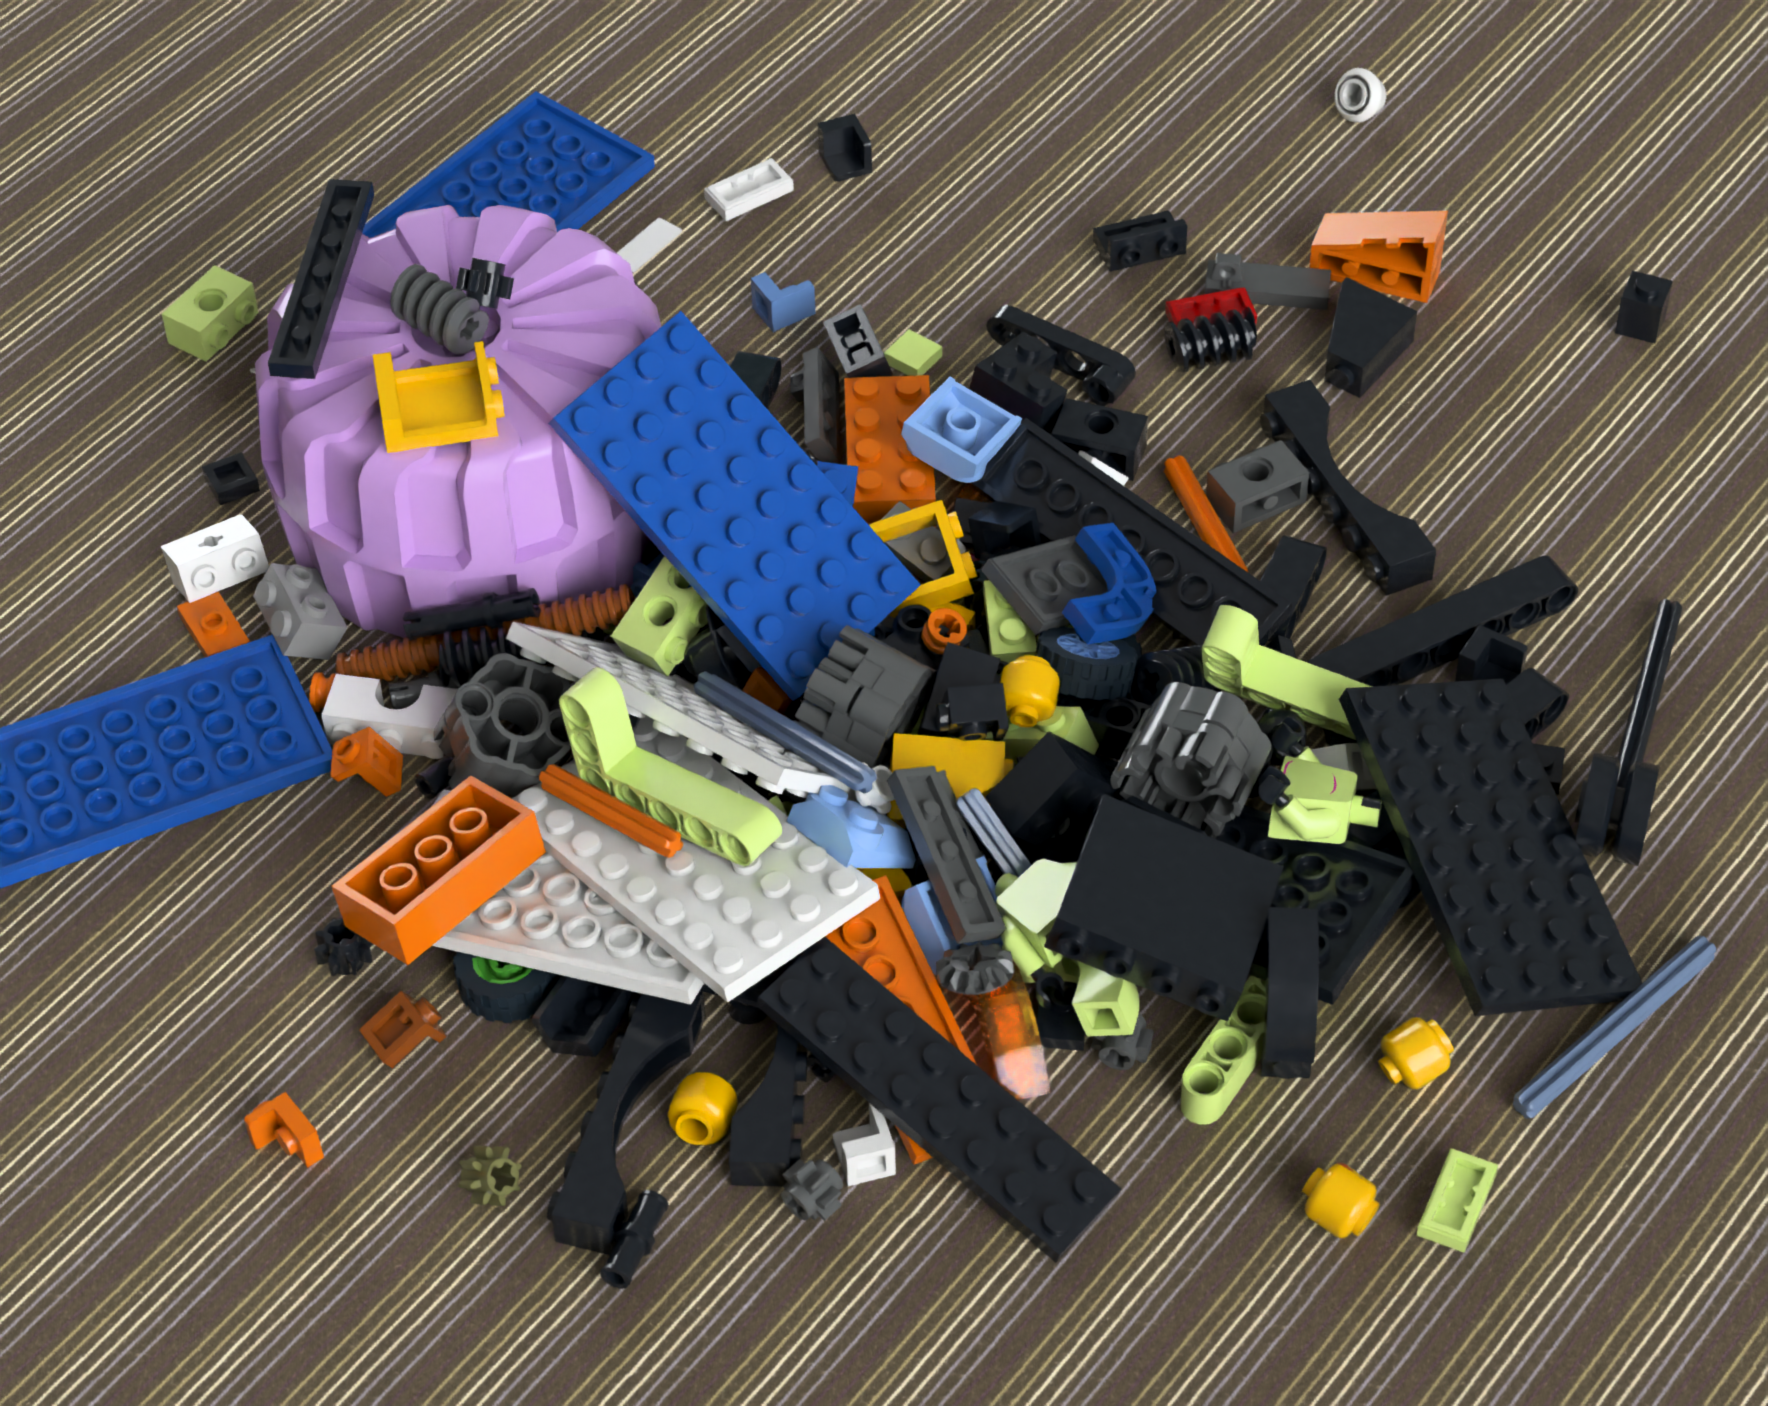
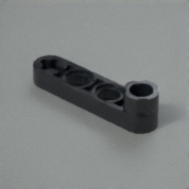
[986,305,1136,406]

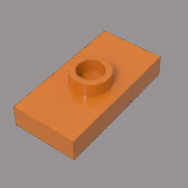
[177,591,250,657]

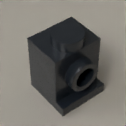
[936,683,1009,741]

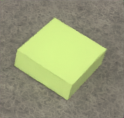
[884,329,942,376]

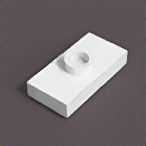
[704,158,794,221]

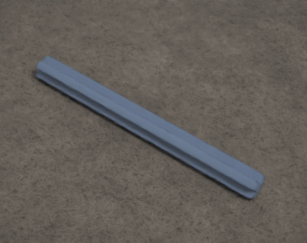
[693,671,877,793]
[1513,936,1717,1119]

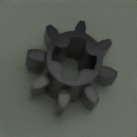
[456,258,514,309]
[314,918,374,976]

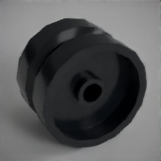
[1575,752,1660,866]

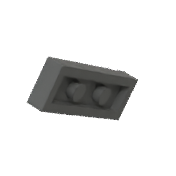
[1205,253,1331,310]
[790,347,841,464]

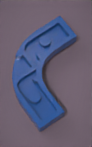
[1062,523,1156,645]

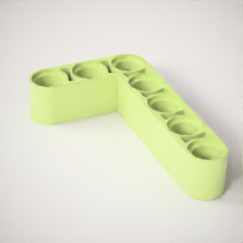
[1201,605,1372,740]
[559,667,782,866]
[1180,976,1266,1124]

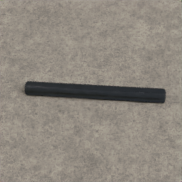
[1616,599,1682,788]

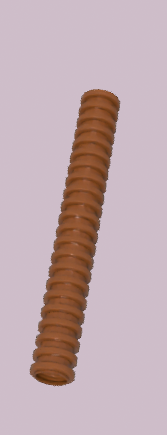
[335,584,635,684]

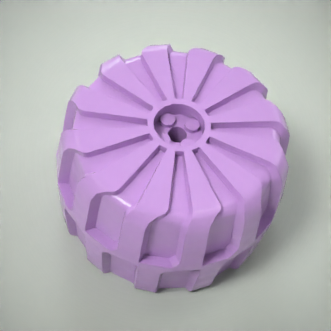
[255,205,662,638]

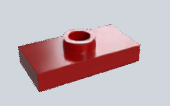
[1165,287,1257,326]

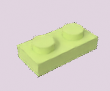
[983,580,1037,663]

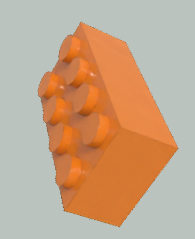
[844,375,936,528]
[331,775,546,965]

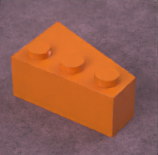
[1309,211,1448,303]

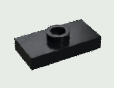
[1035,981,1085,1051]

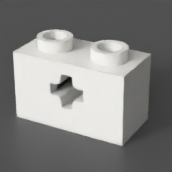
[161,514,269,603]

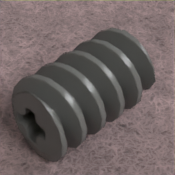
[390,264,489,355]

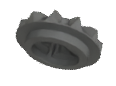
[936,941,1015,995]

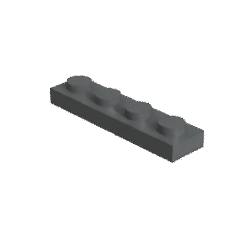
[887,766,1006,944]

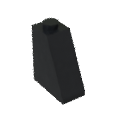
[1324,277,1417,398]

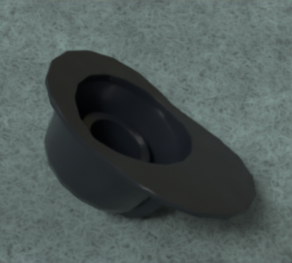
[683,603,751,690]

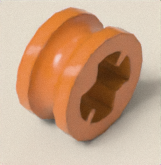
[921,608,967,655]
[309,672,336,712]

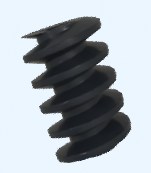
[1164,307,1257,372]
[439,626,537,688]
[1131,645,1221,706]

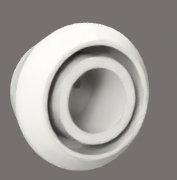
[1335,68,1386,122]

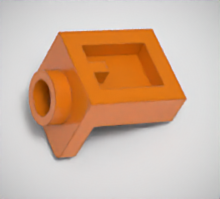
[331,727,403,797]
[244,1092,324,1168]

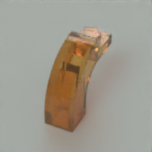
[965,962,1050,1100]

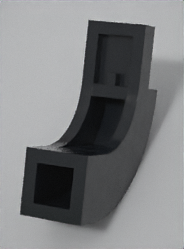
[1261,907,1319,1079]

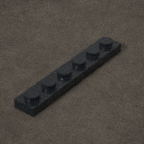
[268,179,374,379]

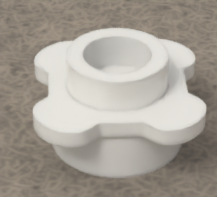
[855,762,895,815]

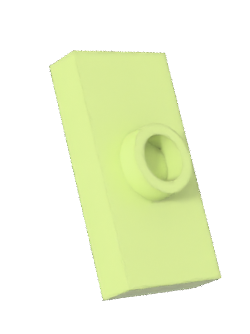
[1416,1148,1498,1253]

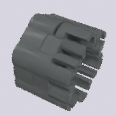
[793,625,937,768]
[433,653,572,798]
[1110,682,1271,839]

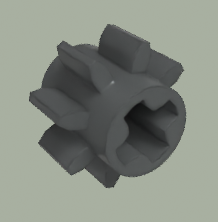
[1091,1013,1154,1070]
[781,1159,843,1221]

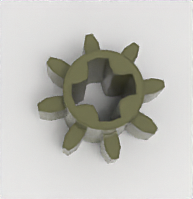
[458,1145,522,1206]

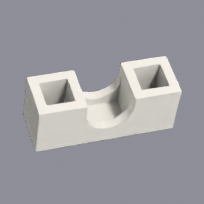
[322,674,458,759]

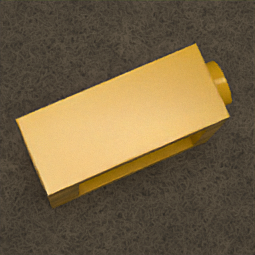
[868,500,978,618]

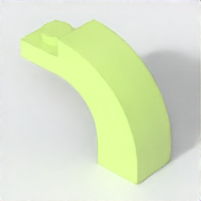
[1001,945,1139,1036]

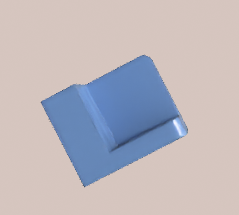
[751,272,815,332]

